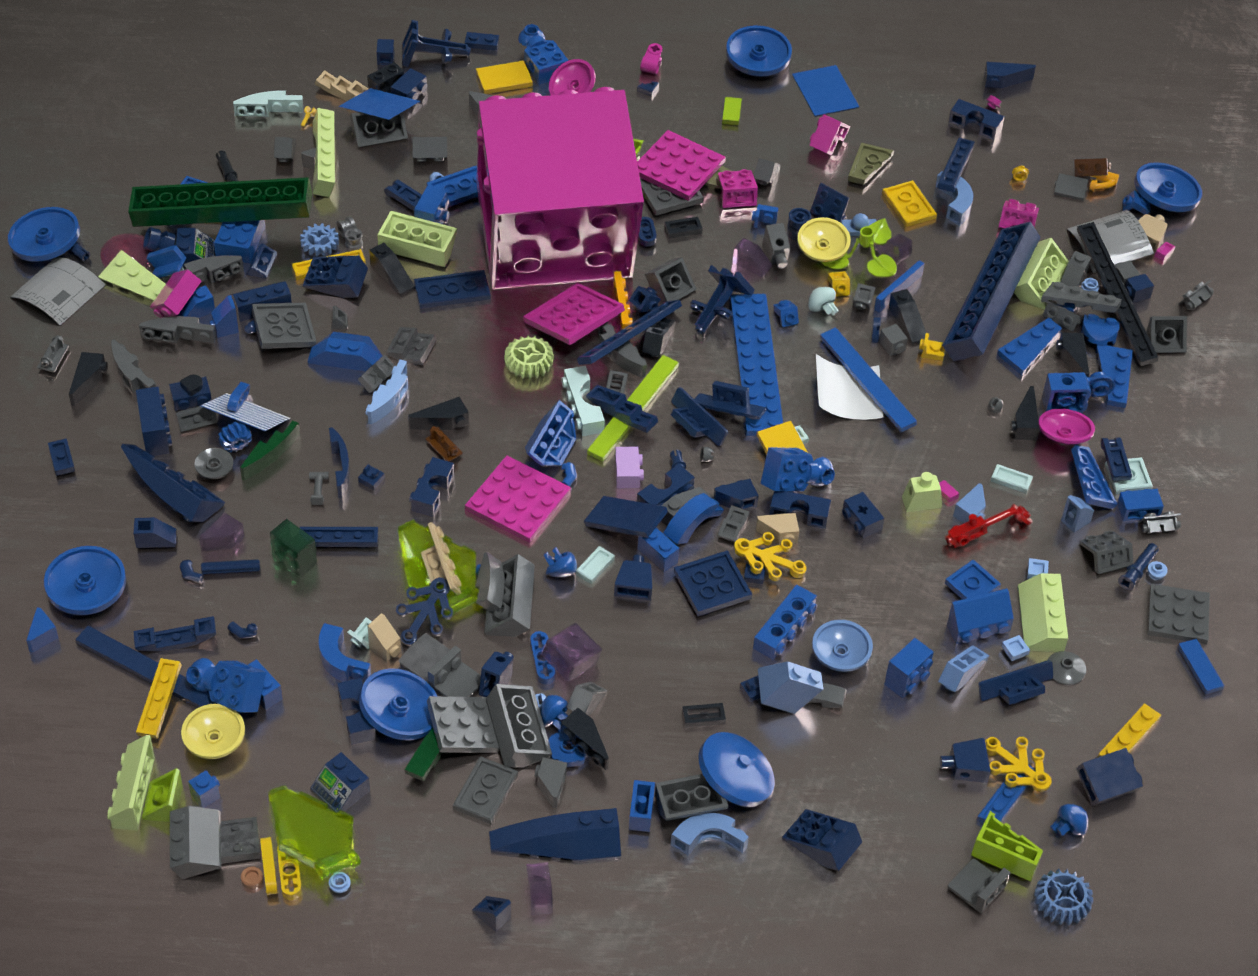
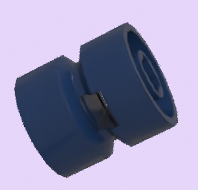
[787,208,811,241]
[143,227,175,252]

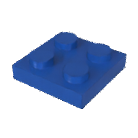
[945,560,1001,600]

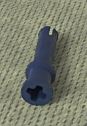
[1118,543,1159,590]

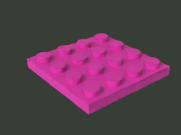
[637,130,726,201]
[523,283,625,345]
[465,456,571,543]

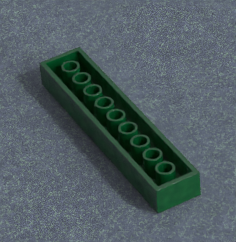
[128,177,312,227]

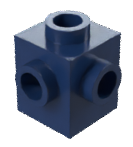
[629,286,661,313]

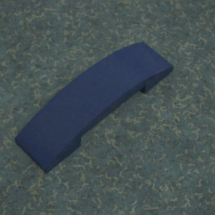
[329,427,350,498]
[133,616,216,651]

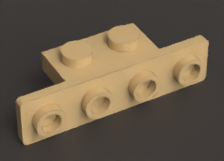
[421,522,461,595]

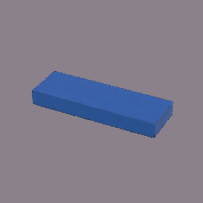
[1177,639,1225,695]

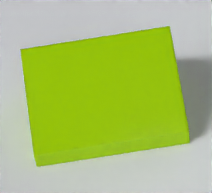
[142,768,183,822]

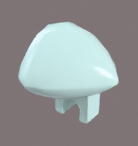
[808,287,839,316]

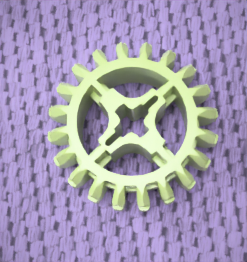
[504,335,554,379]

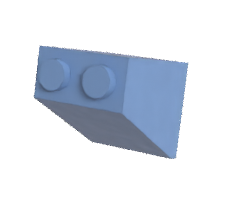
[758,661,823,714]

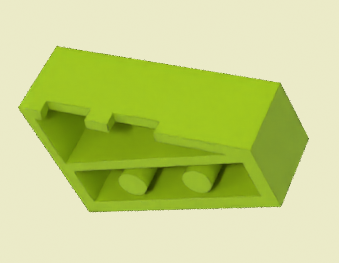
[971,811,1043,881]

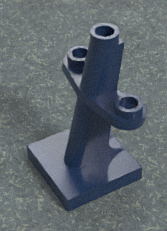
[402,20,471,67]
[690,265,755,334]

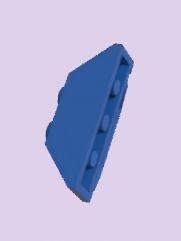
[308,332,383,371]
[525,400,576,467]

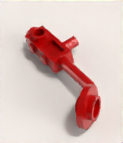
[945,504,1033,548]

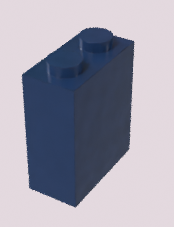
[1076,748,1143,807]

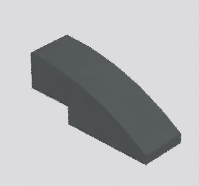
[475,552,504,612]

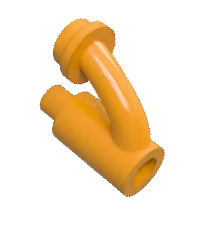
[1089,172,1119,192]

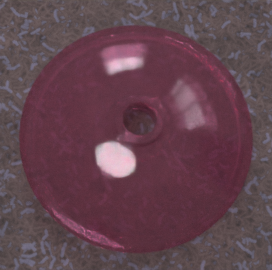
[100,233,153,268]

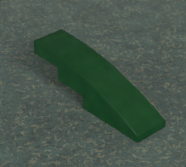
[240,420,300,481]
[404,728,446,781]

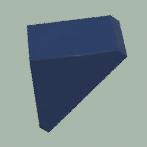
[472,896,511,932]

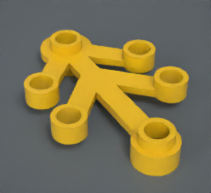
[734,532,806,581]
[985,737,1052,792]

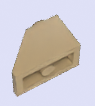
[756,513,799,545]
[368,613,401,662]

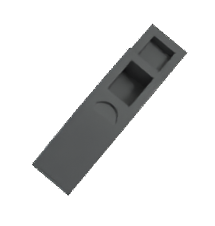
[170,255,244,284]
[139,316,216,343]
[598,322,647,378]
[111,339,156,393]

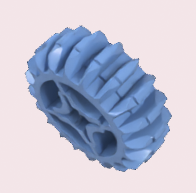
[1034,868,1093,926]

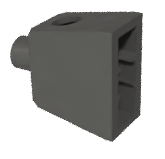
[762,223,790,268]

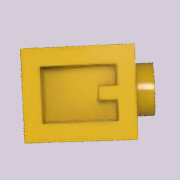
[828,271,850,297]
[919,333,945,361]

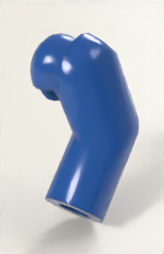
[561,462,577,486]

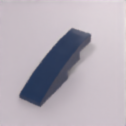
[586,385,658,433]

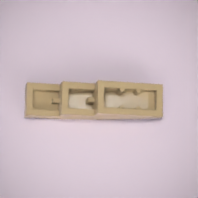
[315,70,369,101]

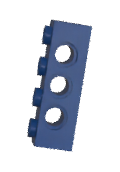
[753,584,817,660]

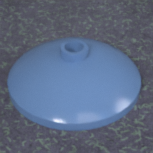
[812,620,873,672]

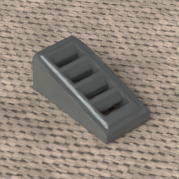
[606,370,628,394]

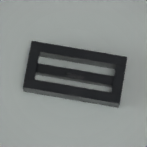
[664,216,703,239]
[682,703,726,728]

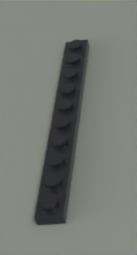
[1077,222,1159,366]

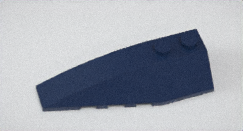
[121,444,225,523]
[489,808,621,862]

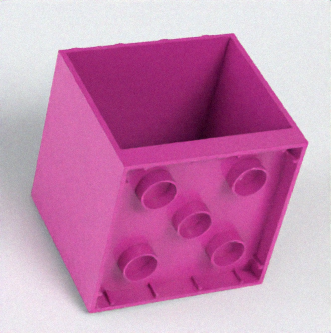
[476,87,644,290]

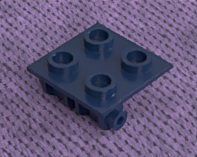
[810,183,850,223]

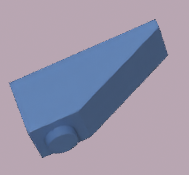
[938,645,989,692]

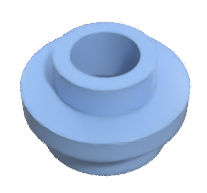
[1081,278,1099,292]
[1147,561,1167,580]
[329,872,351,893]

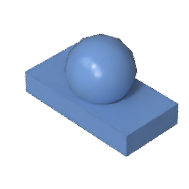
[841,213,876,236]

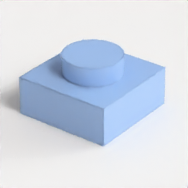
[1027,558,1049,579]
[1001,635,1030,661]

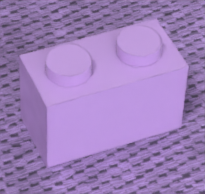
[615,447,644,489]

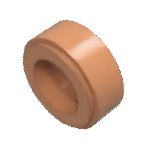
[241,866,263,889]

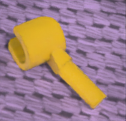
[300,106,317,127]

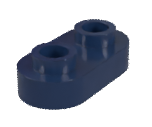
[638,217,657,246]

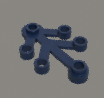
[396,578,453,647]

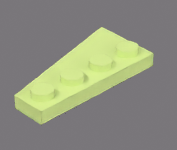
[98,250,166,301]

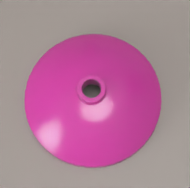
[549,59,596,95]
[1039,409,1095,445]

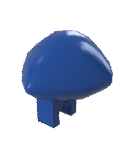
[544,547,577,578]
[540,695,568,729]
[1050,804,1088,836]

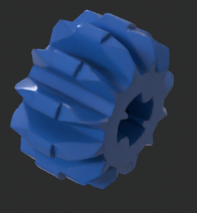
[219,421,252,452]

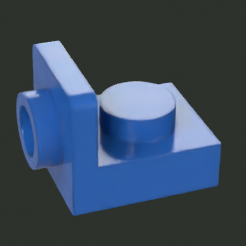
[751,204,779,228]

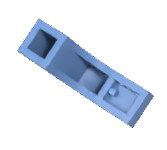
[935,171,973,226]
[671,813,749,856]

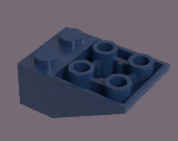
[302,255,368,298]
[782,809,863,871]

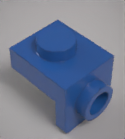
[1123,190,1150,215]
[773,300,799,327]

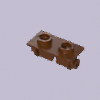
[1074,158,1111,176]
[425,426,463,462]

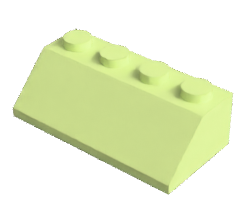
[378,211,457,267]
[1014,238,1069,310]
[1018,573,1068,652]
[107,735,155,831]

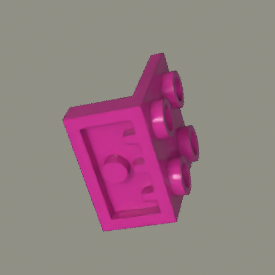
[718,169,758,208]
[999,199,1039,228]

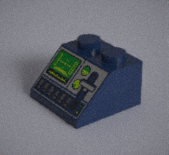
[176,228,215,268]
[310,752,370,816]

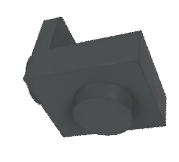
[853,283,875,310]

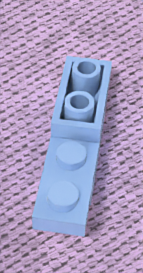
[366,360,408,424]

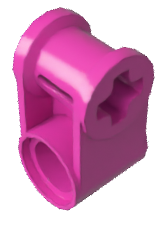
[640,43,663,75]

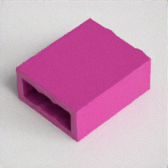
[150,269,201,318]

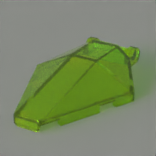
[398,520,479,616]
[268,785,361,879]

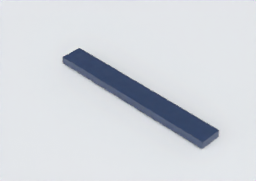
[577,300,682,365]
[75,626,218,708]

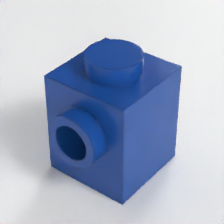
[188,771,220,808]

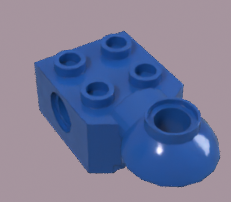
[518,24,569,85]
[1042,372,1115,413]
[760,447,835,491]
[186,658,266,712]

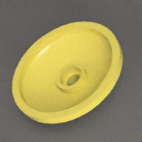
[797,217,851,262]
[181,704,245,759]

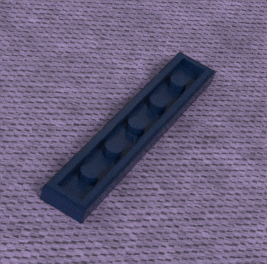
[937,138,975,192]

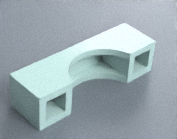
[561,366,605,437]

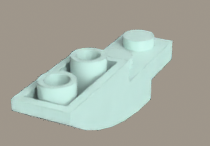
[233,91,303,117]

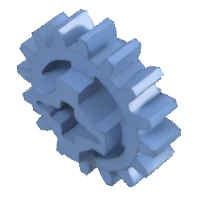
[300,223,339,257]

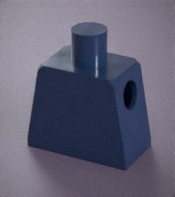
[614,555,652,601]
[479,652,514,698]
[940,738,991,783]

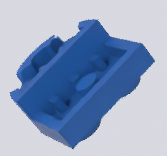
[1081,314,1120,345]

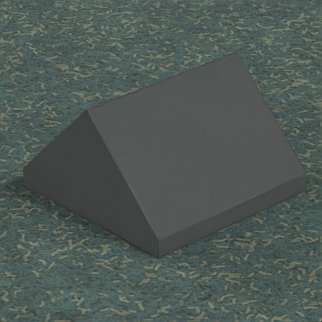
[1146,316,1187,353]

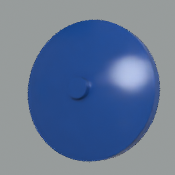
[726,25,792,76]
[1134,163,1202,212]
[8,207,80,261]
[44,546,126,615]
[359,669,437,740]
[698,732,775,807]

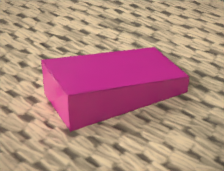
[1154,242,1176,261]
[939,480,959,503]

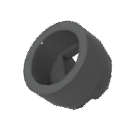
[988,397,1003,413]
[700,447,714,462]

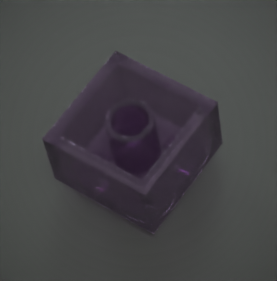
[541,622,603,682]

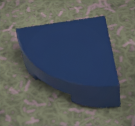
[637,81,659,97]
[871,317,881,343]

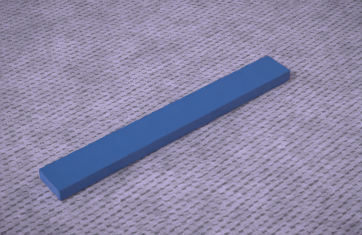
[820,327,917,432]

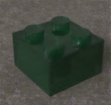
[270,518,317,577]

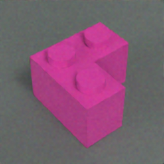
[810,114,850,155]

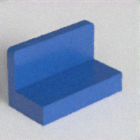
[147,245,186,278]

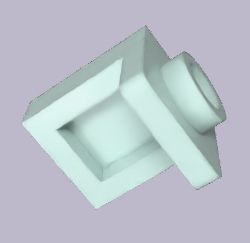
[347,617,372,649]

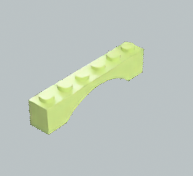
[313,108,335,197]

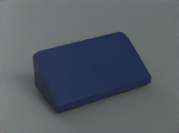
[246,243,277,279]

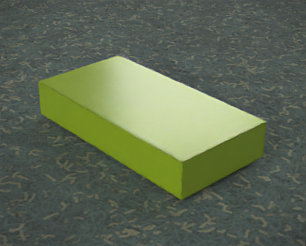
[722,97,742,125]

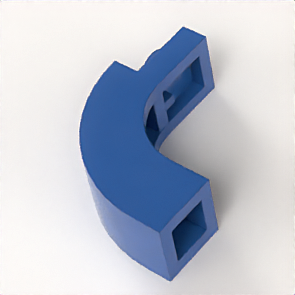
[664,493,724,544]
[319,623,371,682]

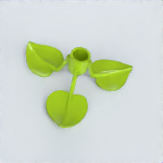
[820,218,897,277]

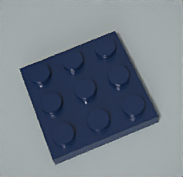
[674,550,752,616]

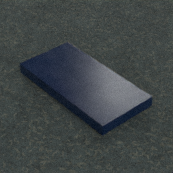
[414,270,491,309]
[584,496,668,538]

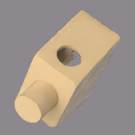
[1138,214,1168,253]

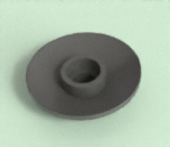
[194,448,233,479]
[1048,651,1086,686]

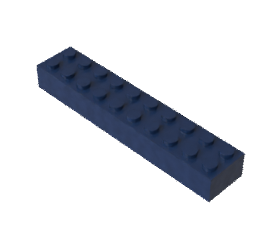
[942,221,1041,361]

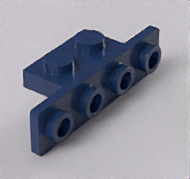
[694,381,766,419]
[670,387,728,446]
[978,660,1053,705]

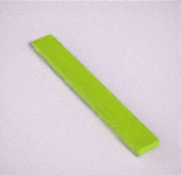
[587,355,679,462]

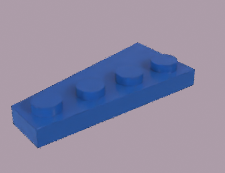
[997,318,1062,376]
[1095,344,1133,408]
[1071,445,1118,509]

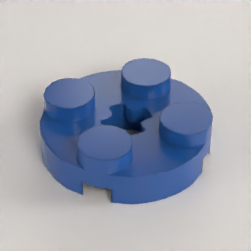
[548,729,588,767]

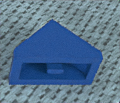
[26,607,58,652]

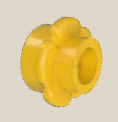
[1012,166,1029,182]

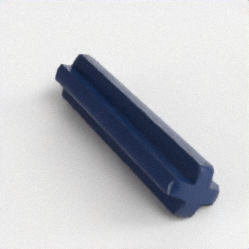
[201,559,260,574]

